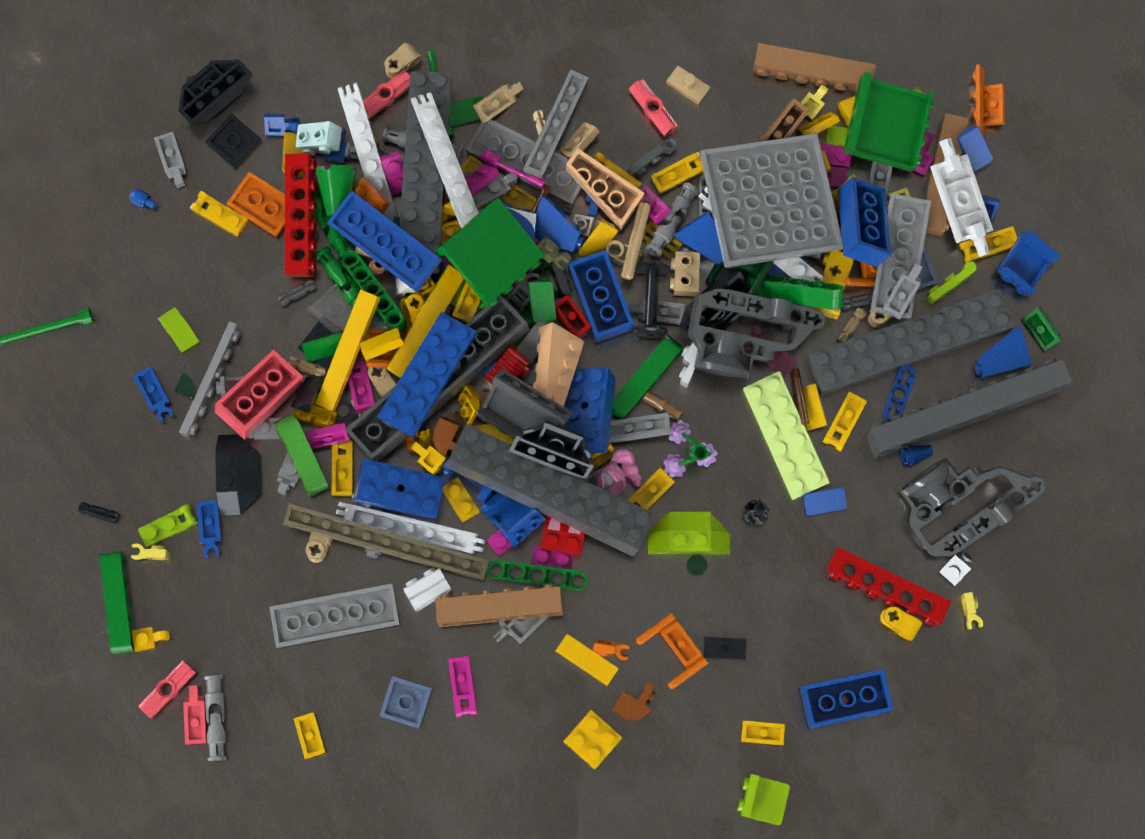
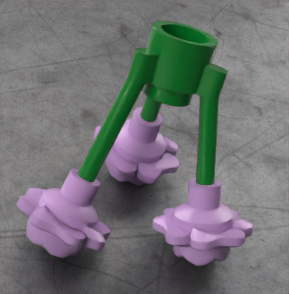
[663,419,717,478]

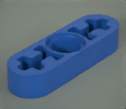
[883,365,916,421]

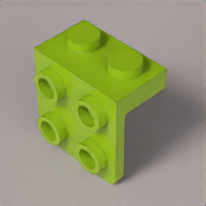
[737,774,790,825]

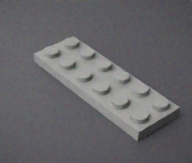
[466,119,582,205]
[870,193,931,319]
[269,584,400,648]

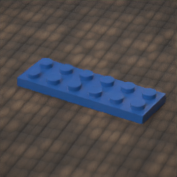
[327,191,442,292]
[377,312,477,438]

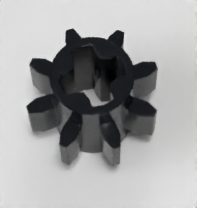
[743,500,770,525]

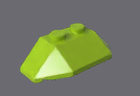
[648,512,730,554]

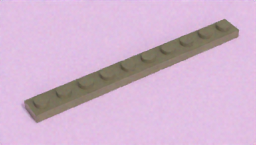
[283,504,489,581]

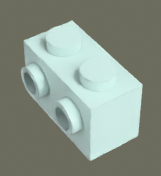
[295,121,342,156]

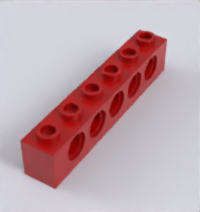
[285,153,317,278]
[825,547,952,627]

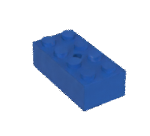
[838,177,891,267]
[568,250,634,343]
[565,368,616,453]
[353,459,445,520]
[799,669,894,729]

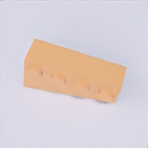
[566,148,645,231]
[533,322,584,407]

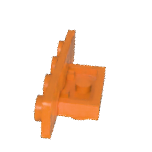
[973,64,1005,142]

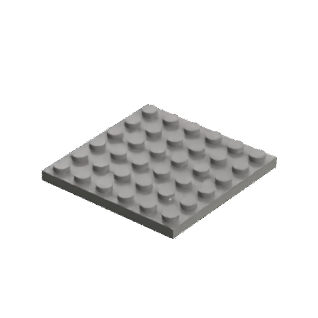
[699,134,843,268]

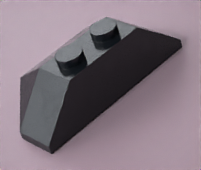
[178,59,253,126]
[679,271,751,340]
[508,420,594,481]
[215,434,260,516]

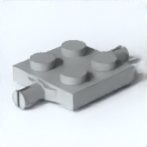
[492,586,549,645]

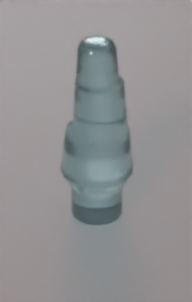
[371,316,389,331]

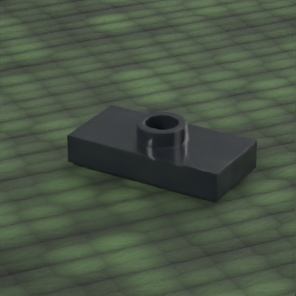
[704,637,746,660]

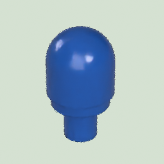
[129,189,157,209]

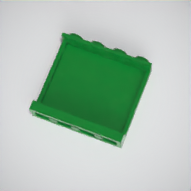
[843,72,934,172]
[435,198,544,309]

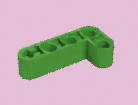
[273,414,329,497]

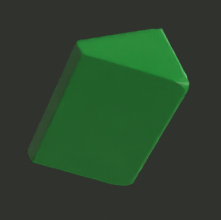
[450,96,484,127]
[528,279,556,322]
[1021,306,1064,352]
[302,333,342,362]

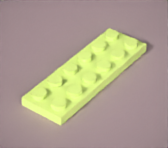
[743,371,831,500]

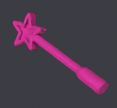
[478,149,545,188]

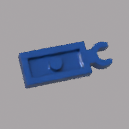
[133,366,174,423]
[197,500,222,558]

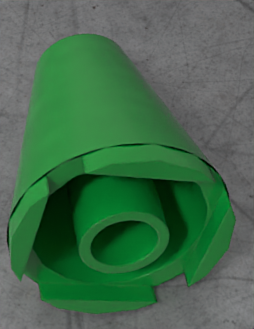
[316,165,356,217]

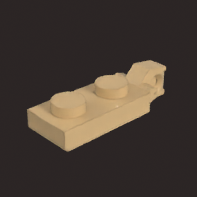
[473,82,524,123]

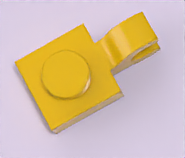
[411,441,447,475]
[131,627,170,652]

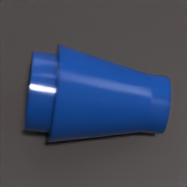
[901,444,933,466]

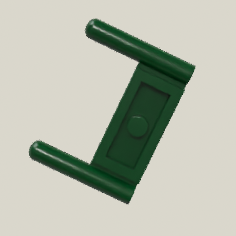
[706,261,774,296]

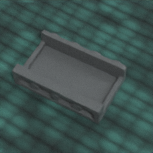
[476,369,573,439]

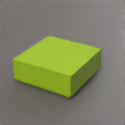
[825,126,848,147]

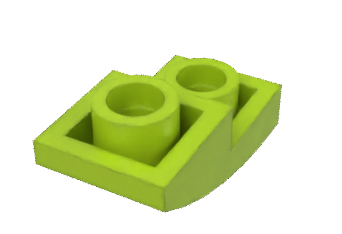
[158,307,199,353]

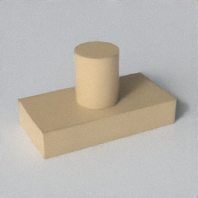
[666,66,710,105]

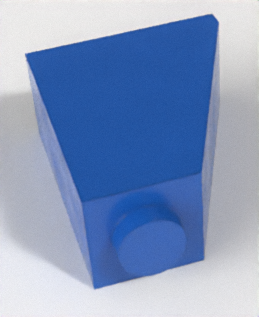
[535,196,585,252]
[674,210,724,264]
[975,326,1032,381]

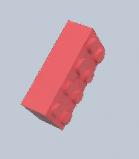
[215,350,303,440]

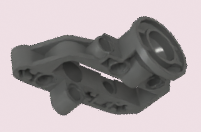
[688,289,825,379]
[899,458,1045,556]

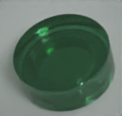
[686,555,707,576]

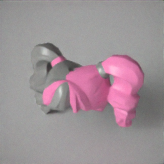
[586,449,643,497]

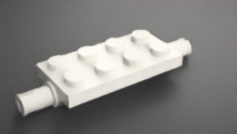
[930,138,993,257]

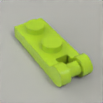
[926,261,977,305]
[138,504,198,548]

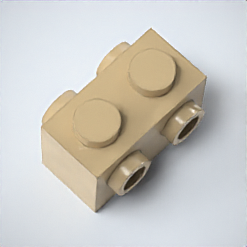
[670,251,700,297]

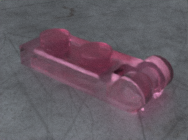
[744,326,798,378]

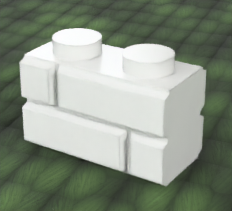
[403,568,453,612]

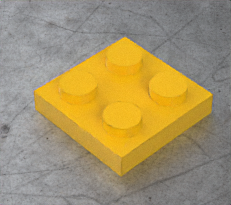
[563,710,622,770]

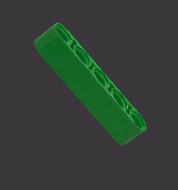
[342,251,407,334]
[748,274,844,310]
[612,334,684,420]
[100,551,134,654]
[487,560,588,591]

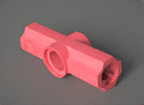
[363,70,410,119]
[629,79,678,137]
[138,660,196,719]

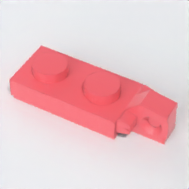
[183,685,207,745]

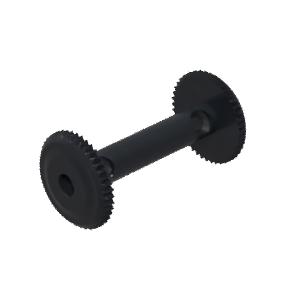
[632,261,671,338]

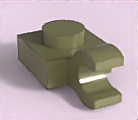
[537,236,572,269]

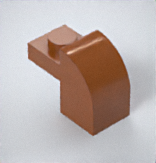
[433,416,462,456]
[612,683,656,720]

